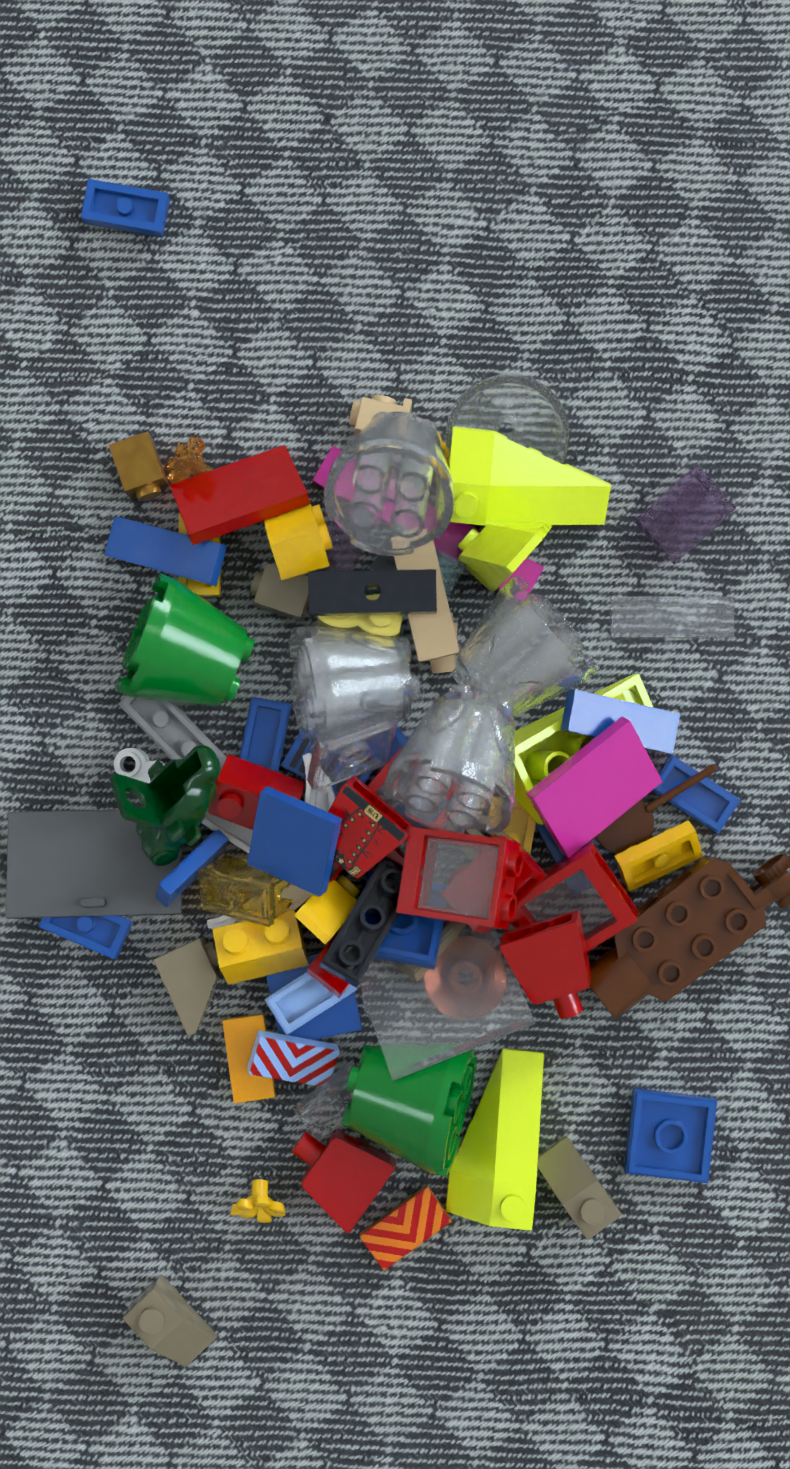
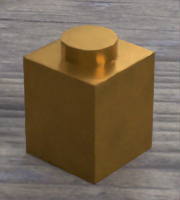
[109,431,169,501]

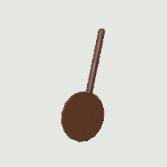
[596,764,717,854]

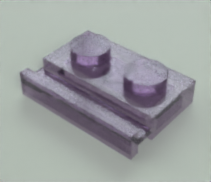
[634,464,737,565]

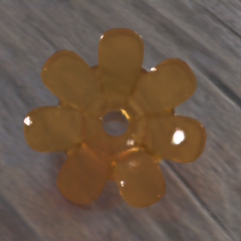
[165,435,211,483]

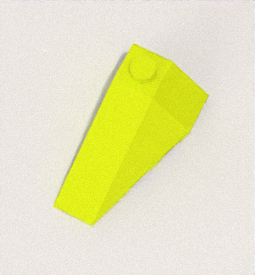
[443,426,611,526]
[456,521,552,593]
[486,674,653,825]
[446,1048,544,1231]

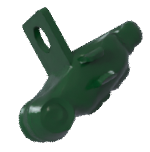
[110,746,221,866]

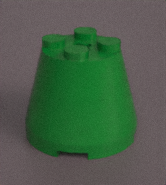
[115,573,255,707]
[342,1044,477,1177]

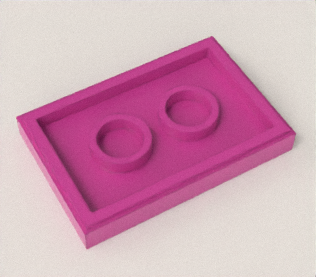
[526,716,663,858]

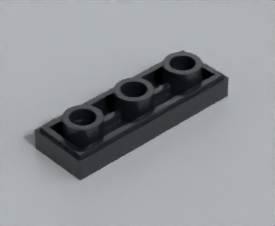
[308,569,437,616]
[319,856,403,987]

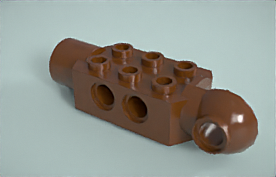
[590,852,790,1020]

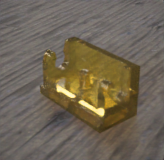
[198,855,293,927]

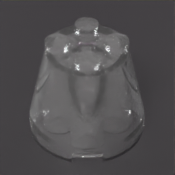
[324,412,455,556]
[451,575,600,722]
[289,625,420,753]
[384,685,515,835]

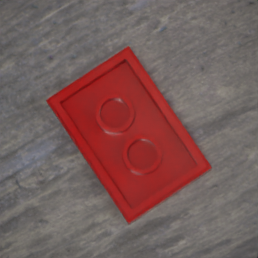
[170,445,311,545]

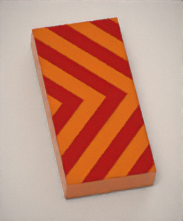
[360,1184,452,1271]

